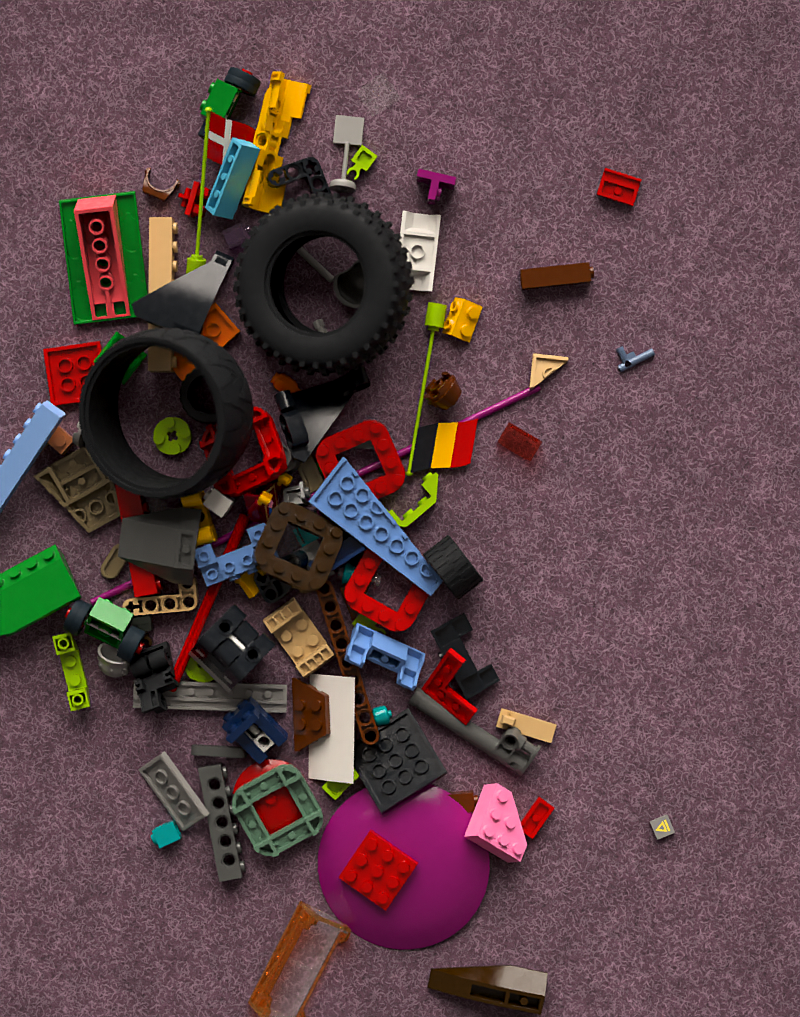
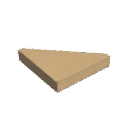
[529,353,568,389]

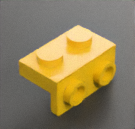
[442,297,482,343]

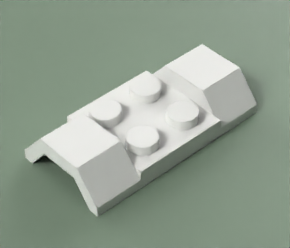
[399,211,441,292]

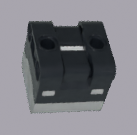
[188,604,276,692]

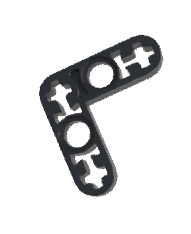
[266,157,332,197]

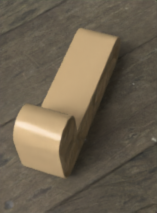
[123,576,199,616]

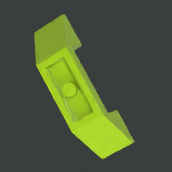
[386,472,438,527]
[52,632,90,711]

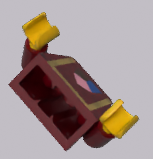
[244,473,293,524]

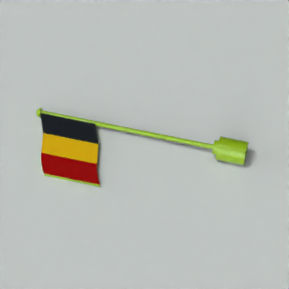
[405,302,478,476]

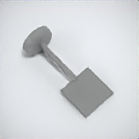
[329,115,364,193]

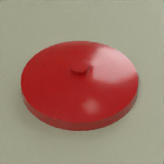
[233,759,307,834]

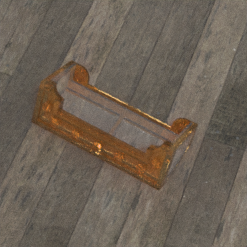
[248,901,351,1017]

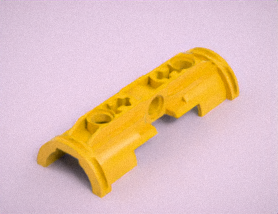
[242,71,311,214]

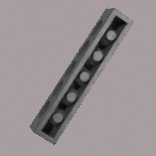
[198,762,246,882]

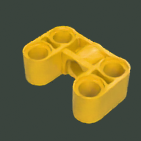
[181,490,218,547]

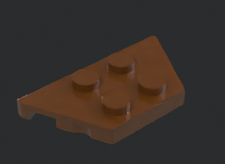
[292,677,330,752]

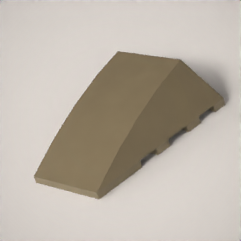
[33,446,120,533]

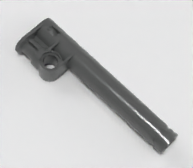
[408,687,541,776]

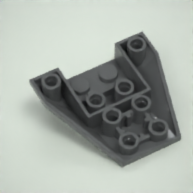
[118,507,202,585]

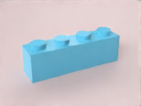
[205,137,260,219]

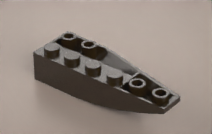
[427,965,548,1015]

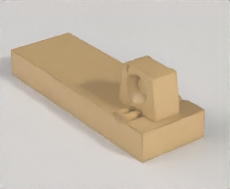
[496,708,557,743]

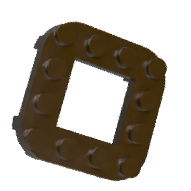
[252,502,343,594]

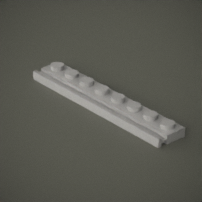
[133,679,288,713]

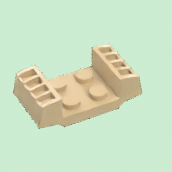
[263,597,336,678]

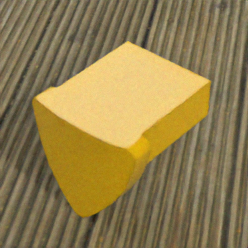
[234,572,259,599]

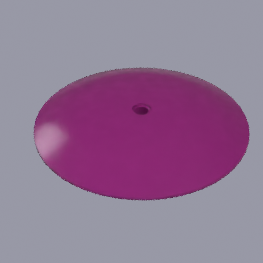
[318,784,490,950]

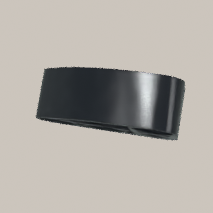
[254,550,308,603]

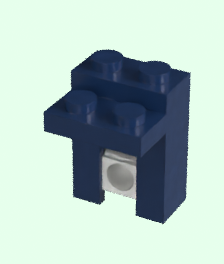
[222,696,288,765]

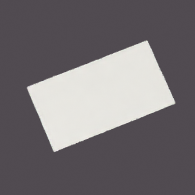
[308,674,355,784]

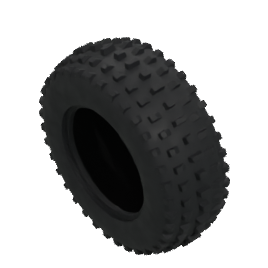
[233,192,414,376]

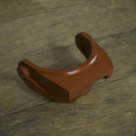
[143,167,181,202]

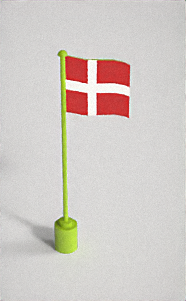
[186,107,256,274]

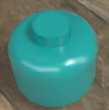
[372,706,392,726]

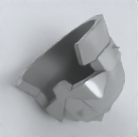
[97,643,130,678]

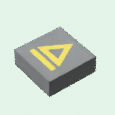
[649,814,675,840]

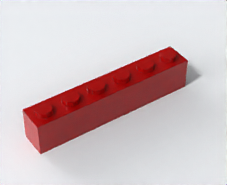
[115,484,163,598]

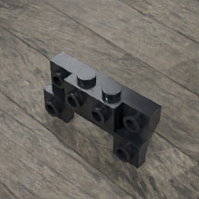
[430,613,500,699]

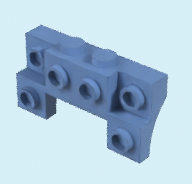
[195,522,279,587]
[344,623,426,691]

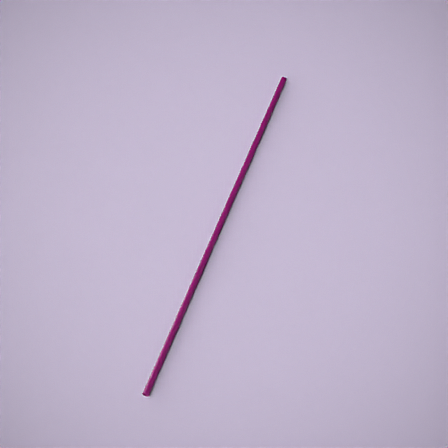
[90,384,541,606]

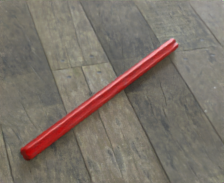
[170,514,249,692]

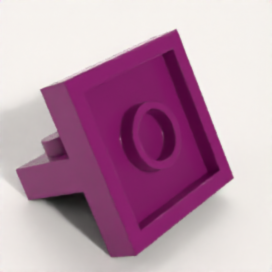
[417,168,456,205]

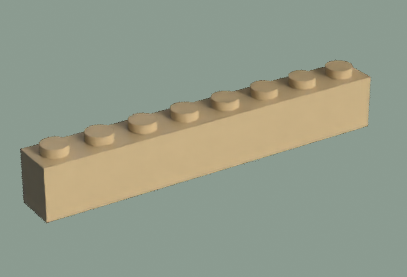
[148,217,178,373]

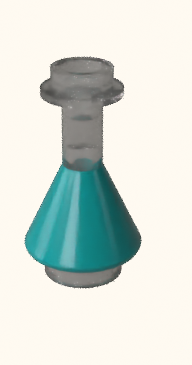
[338,562,382,588]

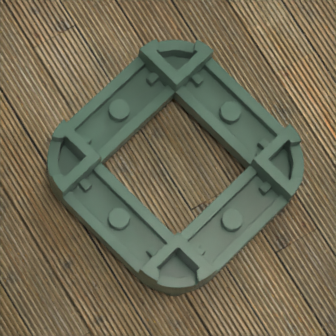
[232,764,323,857]

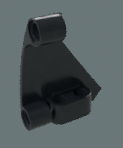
[131,250,235,335]
[274,366,371,463]

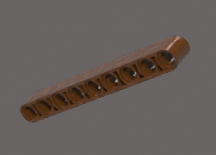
[316,580,379,745]

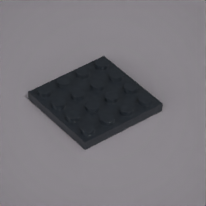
[354,708,448,814]

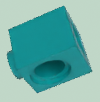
[151,819,182,848]

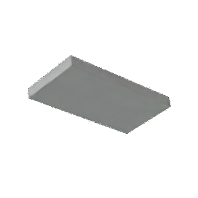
[138,751,210,831]

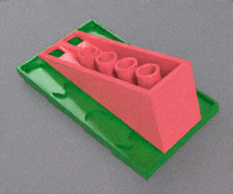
[59,191,148,324]

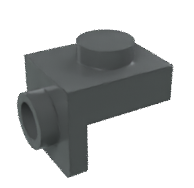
[283,481,311,506]

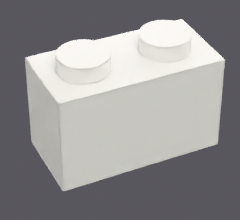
[203,488,237,518]

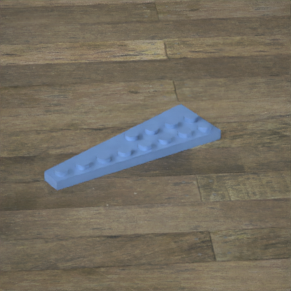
[308,457,442,596]

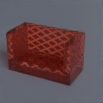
[497,422,542,462]

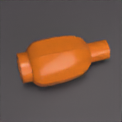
[270,372,301,393]

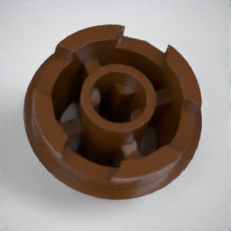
[423,372,462,410]

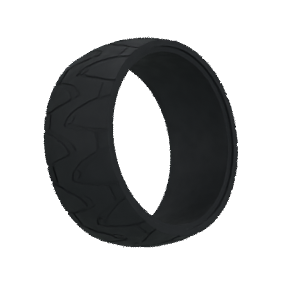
[79,328,253,499]

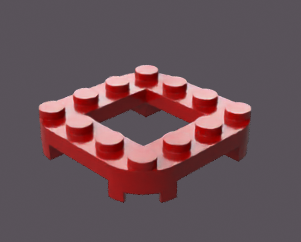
[199,407,287,497]
[316,419,405,499]
[344,548,429,632]

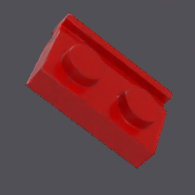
[596,168,642,207]

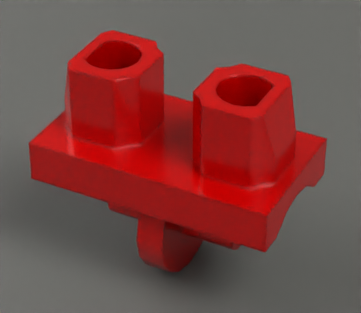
[178,181,211,219]

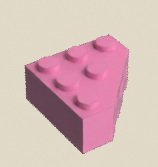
[464,783,527,863]

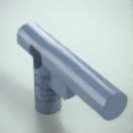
[616,346,655,372]

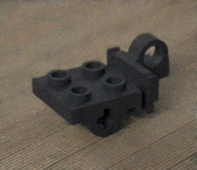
[129,641,179,714]

